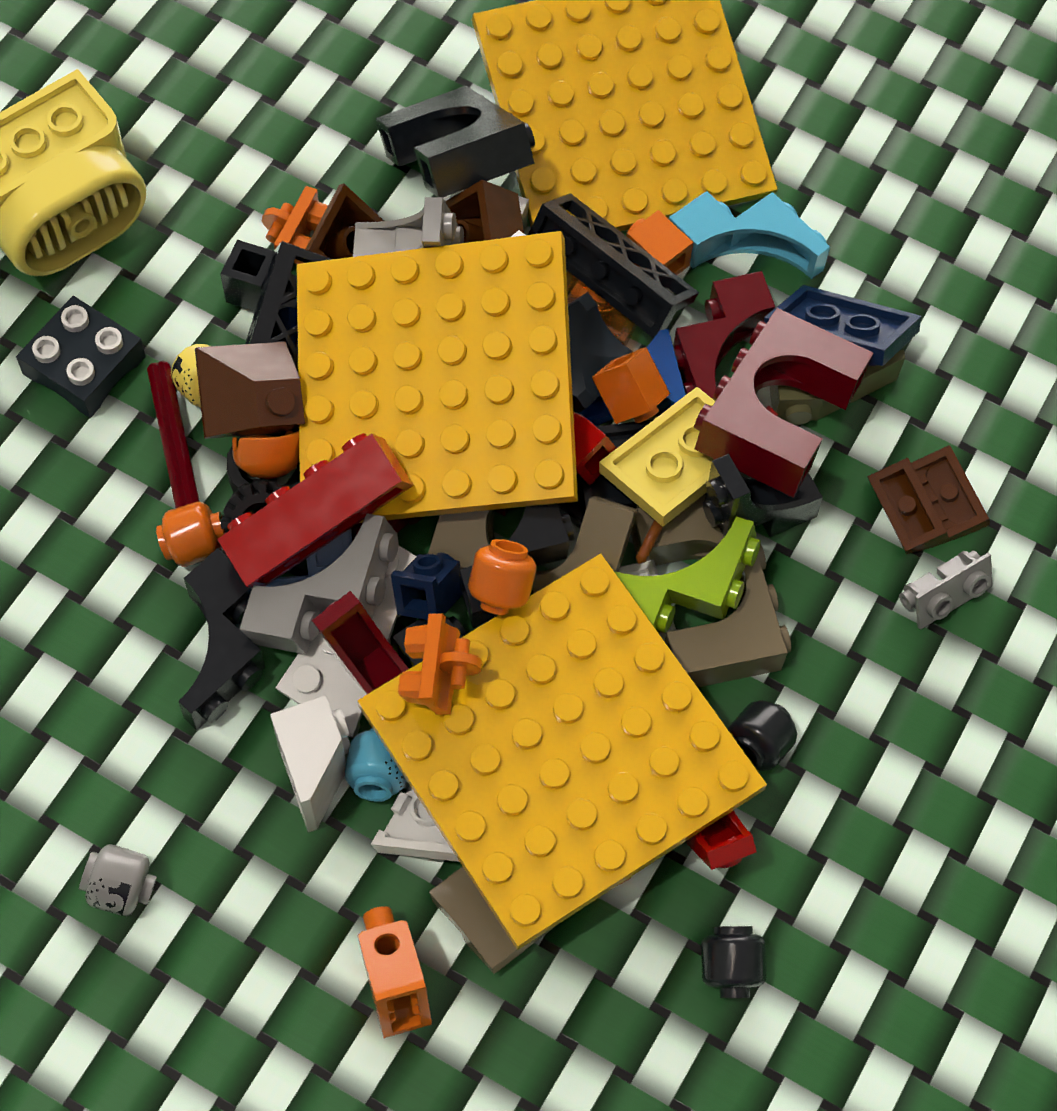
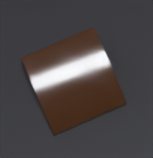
[867,445,990,554]

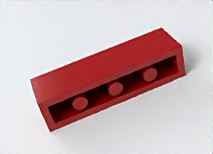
[217,433,414,588]

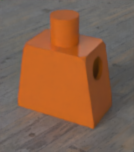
[358,906,432,1038]

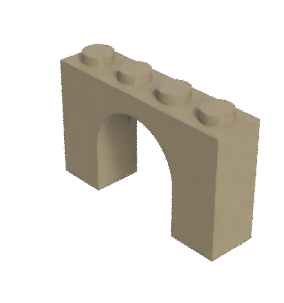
[631,495,791,687]
[428,496,638,593]

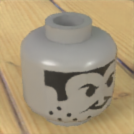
[79,844,157,916]

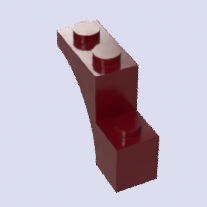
[673,271,775,401]
[312,591,409,695]

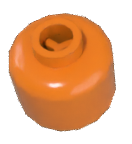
[156,502,225,567]
[468,539,537,615]

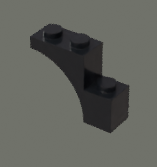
[702,454,823,537]
[460,503,575,629]
[178,548,265,730]

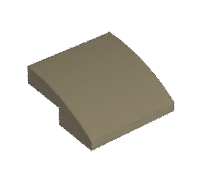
[429,866,557,974]

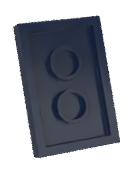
[764,285,921,366]

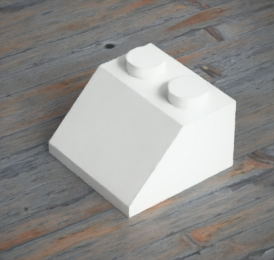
[270,695,350,833]

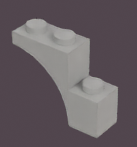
[353,197,464,257]
[239,513,399,655]

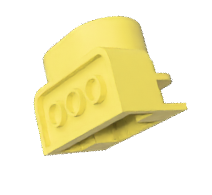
[0,69,147,276]

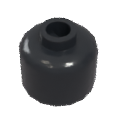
[728,700,797,771]
[701,926,767,998]

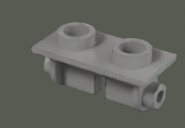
[899,551,992,630]

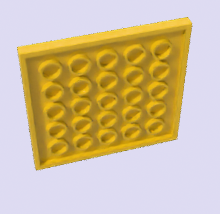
[472,0,778,231]
[297,231,578,523]
[357,553,767,950]

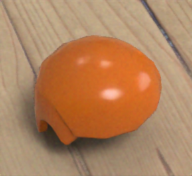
[232,431,300,480]

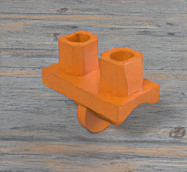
[261,186,328,264]
[398,613,482,715]

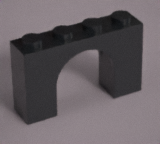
[375,86,535,197]

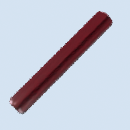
[147,361,199,508]

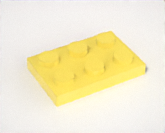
[599,387,715,527]

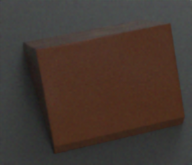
[305,183,384,260]

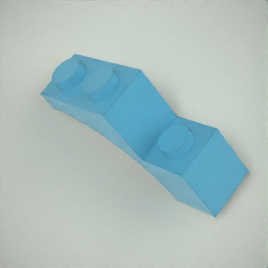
[669,191,830,279]

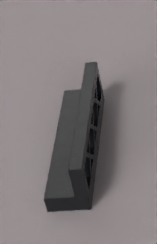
[528,193,699,338]
[245,241,332,372]

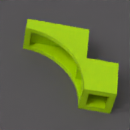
[615,516,761,635]

